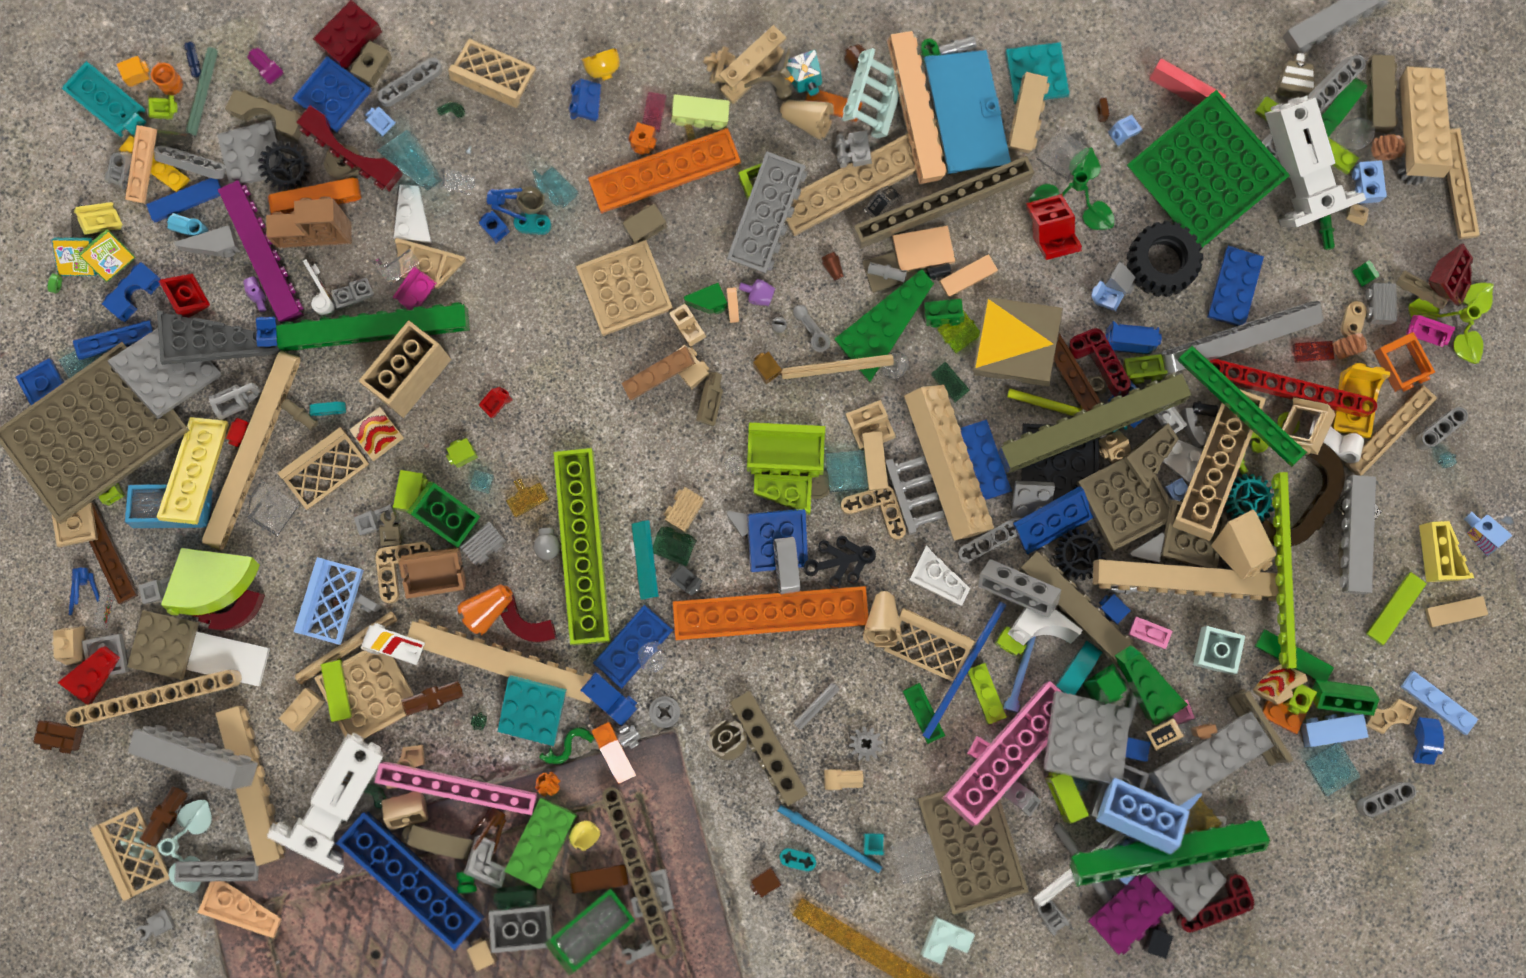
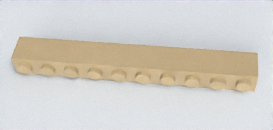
[1093,560,1278,602]
[407,619,593,704]

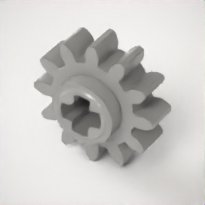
[848,726,884,761]

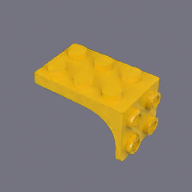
[1332,363,1391,439]

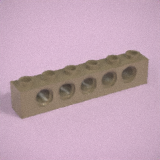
[729,691,808,806]

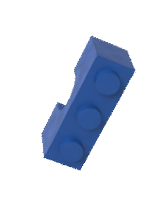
[102,262,161,323]

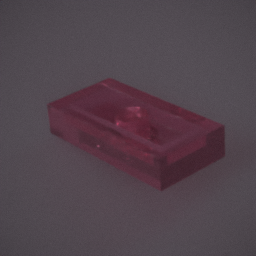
[642,92,667,132]

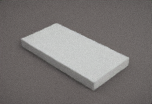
[186,632,270,686]

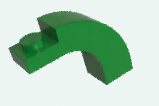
[1321,77,1368,137]

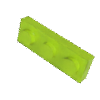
[967,663,1007,725]

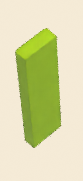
[1366,572,1427,646]

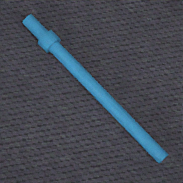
[777,805,883,873]

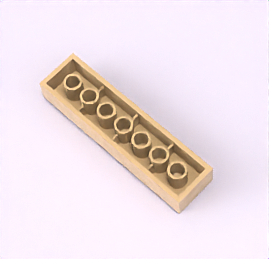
[904,385,994,541]
[1173,389,1266,541]

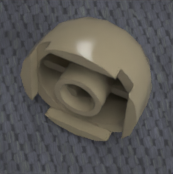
[707,720,747,761]

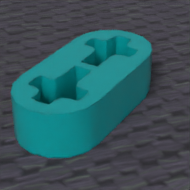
[309,402,346,416]
[779,848,816,872]

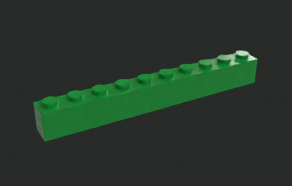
[276,302,470,352]
[1069,820,1270,887]

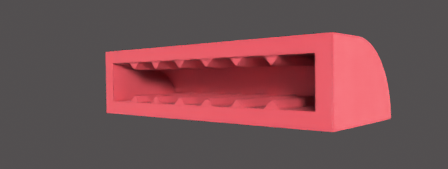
[1149,58,1226,106]

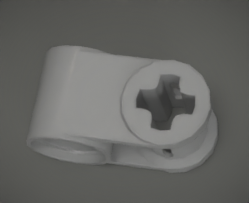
[105,151,132,189]
[1034,900,1070,936]

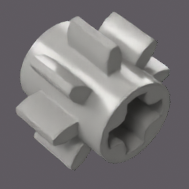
[617,724,641,749]

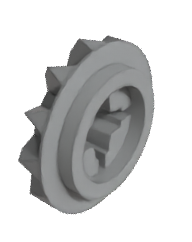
[649,696,680,728]

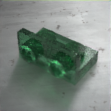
[653,527,697,566]

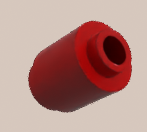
[225,418,249,448]

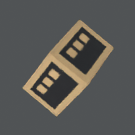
[1146,719,1184,752]

